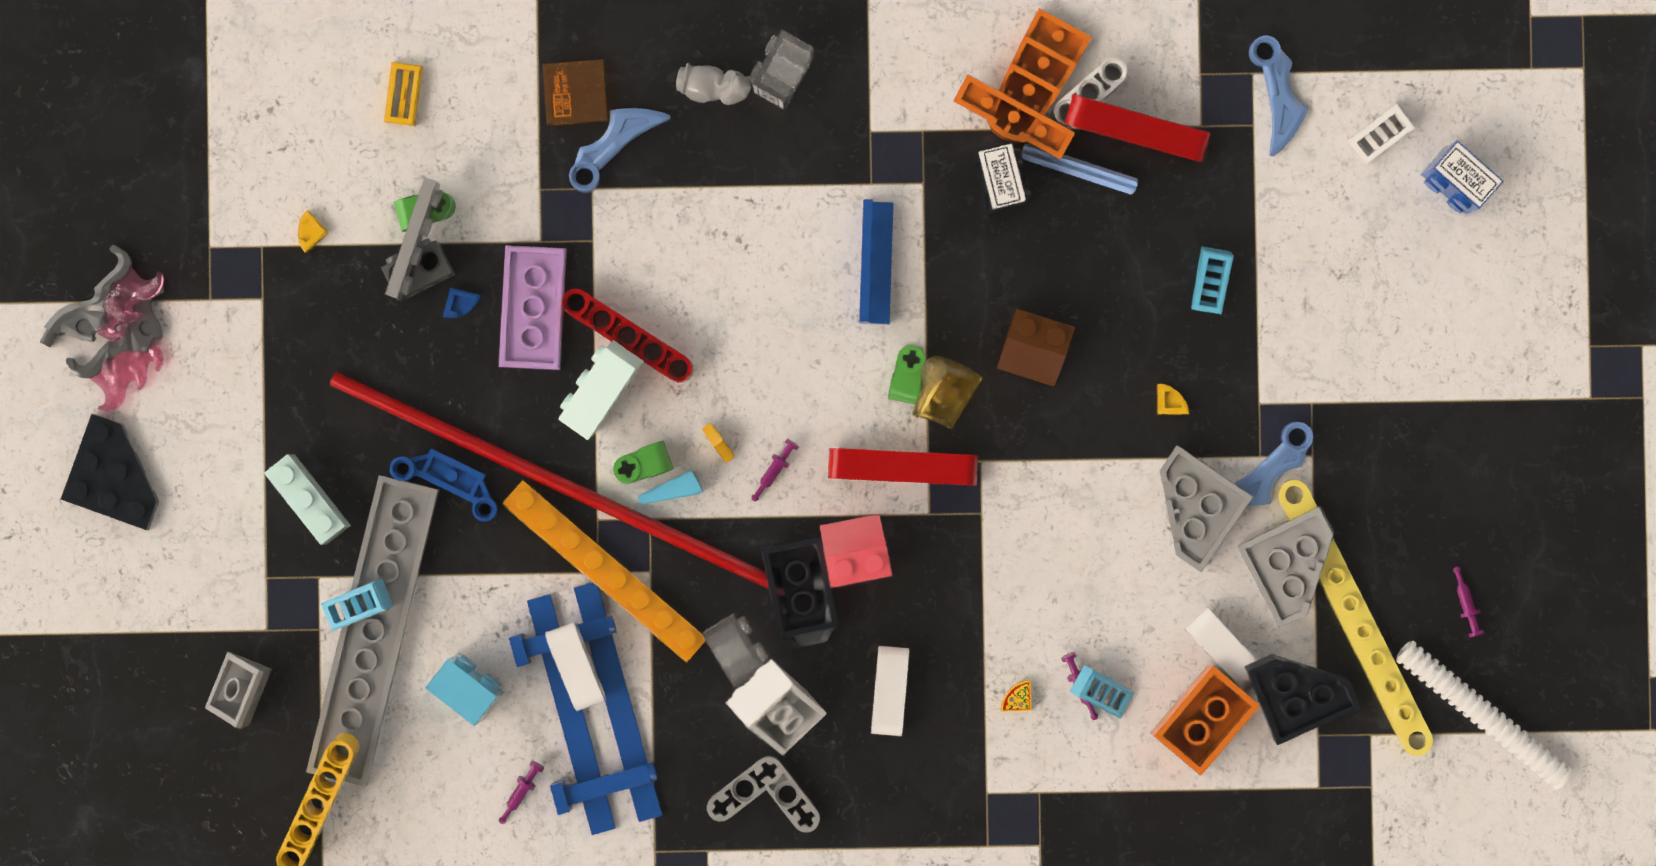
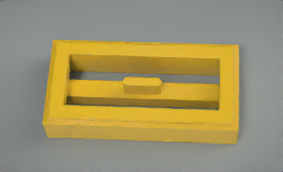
[384,62,423,127]

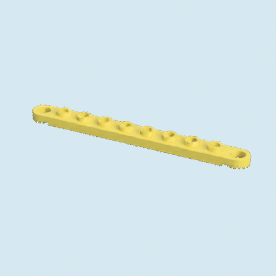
[1278,480,1433,756]

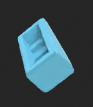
[1191,247,1234,314]
[638,470,704,504]
[321,579,393,631]
[1070,665,1135,719]

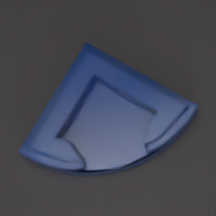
[443,287,481,318]

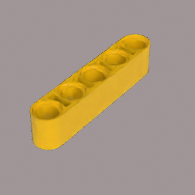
[276,733,359,866]

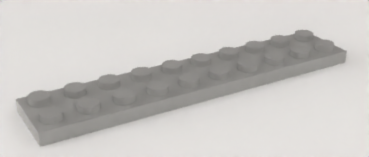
[306,475,439,787]

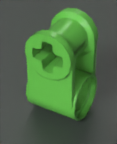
[394,192,456,232]
[888,345,925,405]
[613,440,674,484]

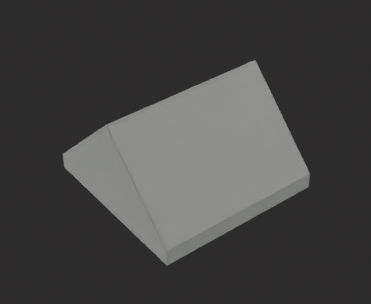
[205,652,272,729]

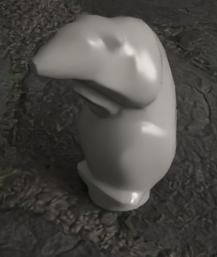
[676,63,751,105]

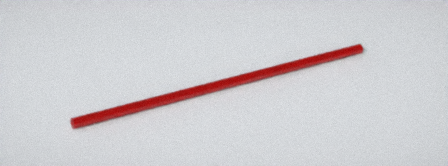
[330,372,769,589]

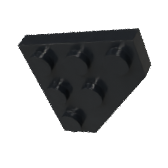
[60,414,159,530]
[1244,654,1360,746]

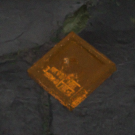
[542,60,608,126]

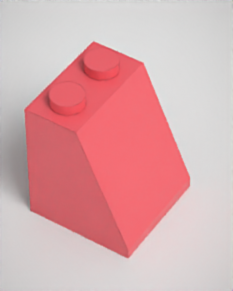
[820,514,892,588]

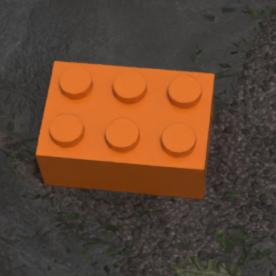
[1150,664,1260,776]

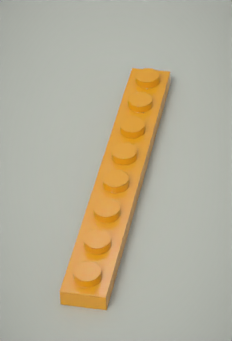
[502,480,707,663]

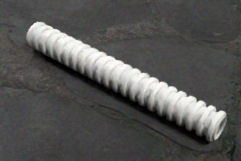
[1396,641,1573,790]

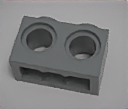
[381,238,455,302]

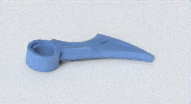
[1249,35,1308,156]
[569,108,670,193]
[1235,422,1313,506]

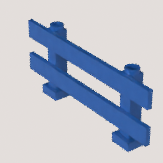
[509,582,662,835]

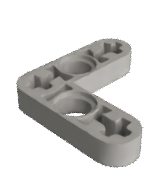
[707,756,820,833]

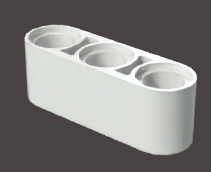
[1052,58,1127,129]
[1185,608,1257,693]
[546,622,606,711]
[871,646,909,736]

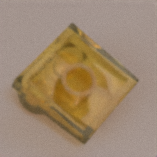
[912,356,983,429]

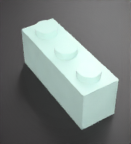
[558,340,644,440]
[264,454,351,545]

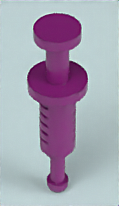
[751,438,799,502]
[1453,567,1484,637]
[1061,652,1098,720]
[499,760,544,824]

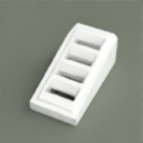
[1348,103,1416,165]

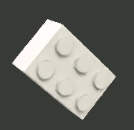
[726,660,827,755]

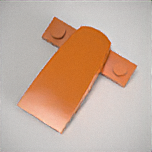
[953,8,1092,160]

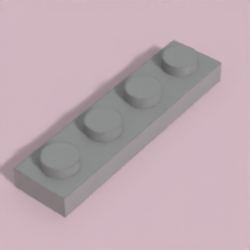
[385,177,443,300]

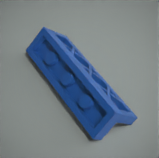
[859,199,894,325]

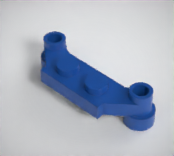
[390,448,498,522]

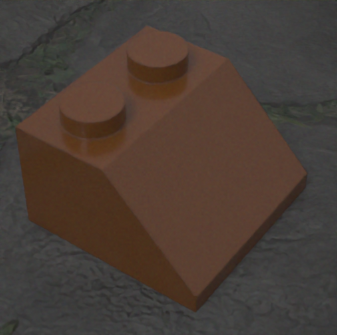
[996,309,1075,387]

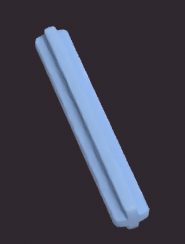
[1021,143,1138,194]

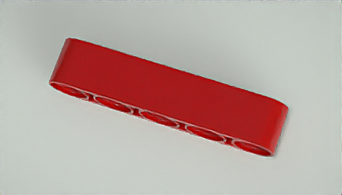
[1064,94,1211,162]
[562,289,693,383]
[828,448,978,486]

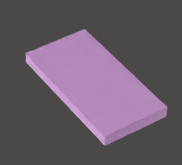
[499,245,567,370]

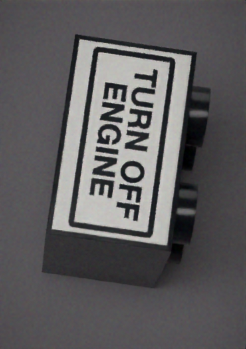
[974,142,1031,217]

